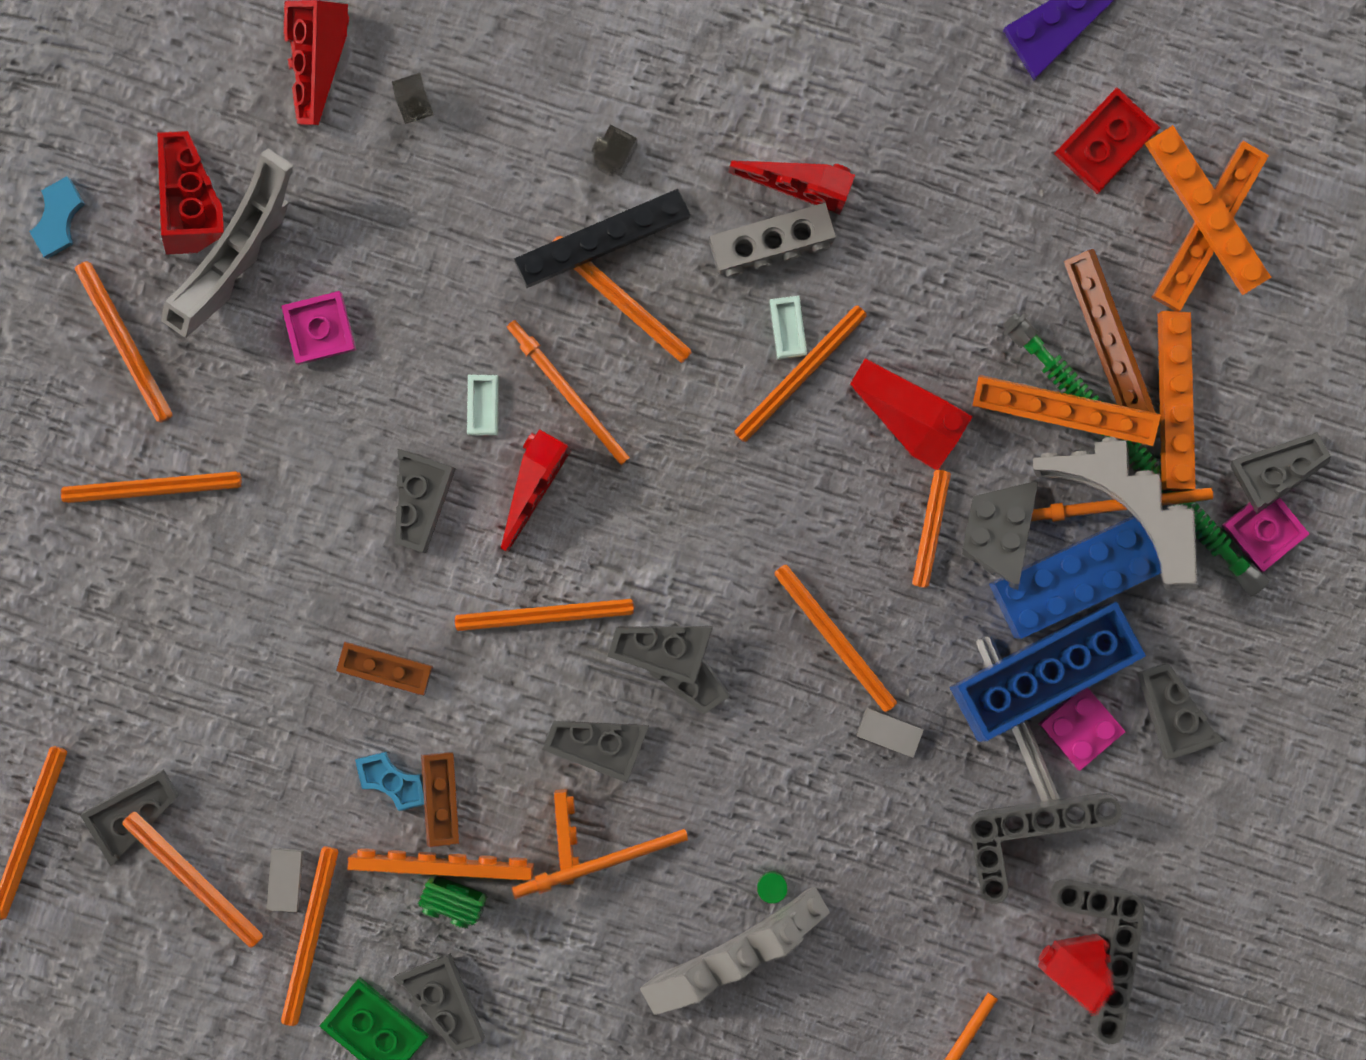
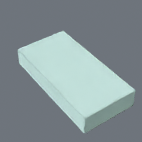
[769,295,807,360]
[467,375,499,436]

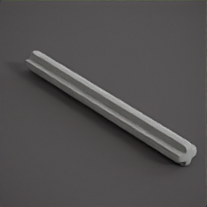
[976,636,1060,802]

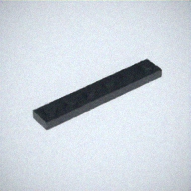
[514,189,691,289]

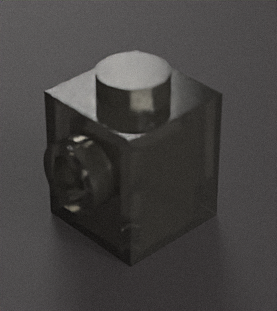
[392,72,434,124]
[592,124,638,177]

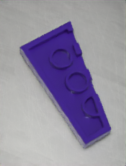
[1003,0,1114,81]

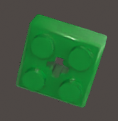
[418,875,488,929]

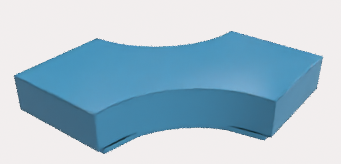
[29,176,85,259]
[355,752,424,811]

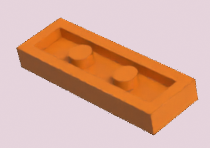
[554,789,580,885]

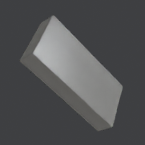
[856,707,924,758]
[266,848,304,912]

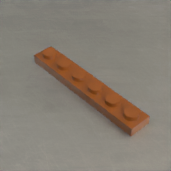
[1064,249,1155,413]

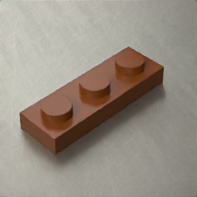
[336,642,433,696]
[421,752,459,847]

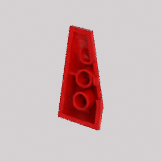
[284,0,349,125]
[157,131,224,255]
[729,160,855,215]
[849,358,973,470]
[501,429,572,552]
[1037,933,1114,1015]

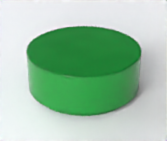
[757,871,787,904]

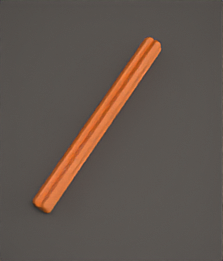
[552,236,691,363]
[75,261,173,423]
[734,305,867,442]
[61,471,242,503]
[774,564,897,712]
[455,599,634,631]
[0,746,67,920]
[122,812,263,948]
[281,846,338,1026]

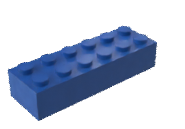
[989,516,1162,639]
[949,602,1146,742]

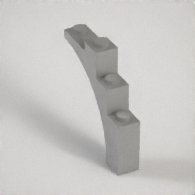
[161,148,293,338]
[1033,437,1198,590]
[640,886,830,1015]

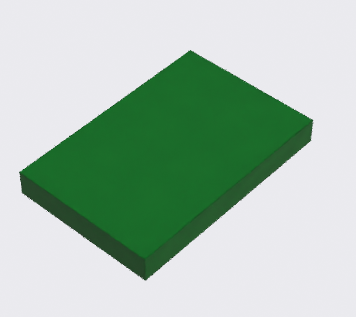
[319,977,429,1060]

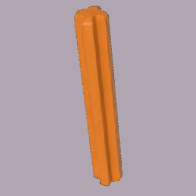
[912,470,951,588]

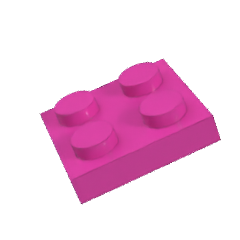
[281,291,356,365]
[1221,498,1310,572]
[1038,688,1125,771]

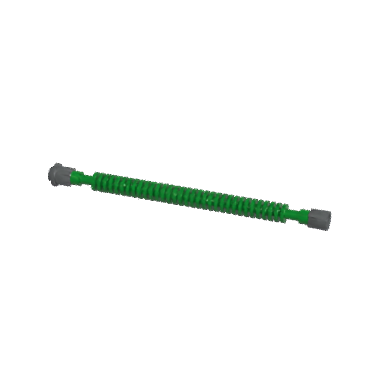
[1003,313,1269,596]

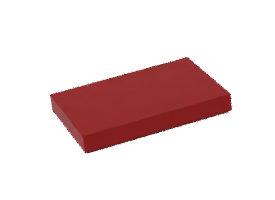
[1054,87,1161,194]

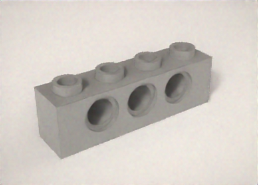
[709,202,836,278]

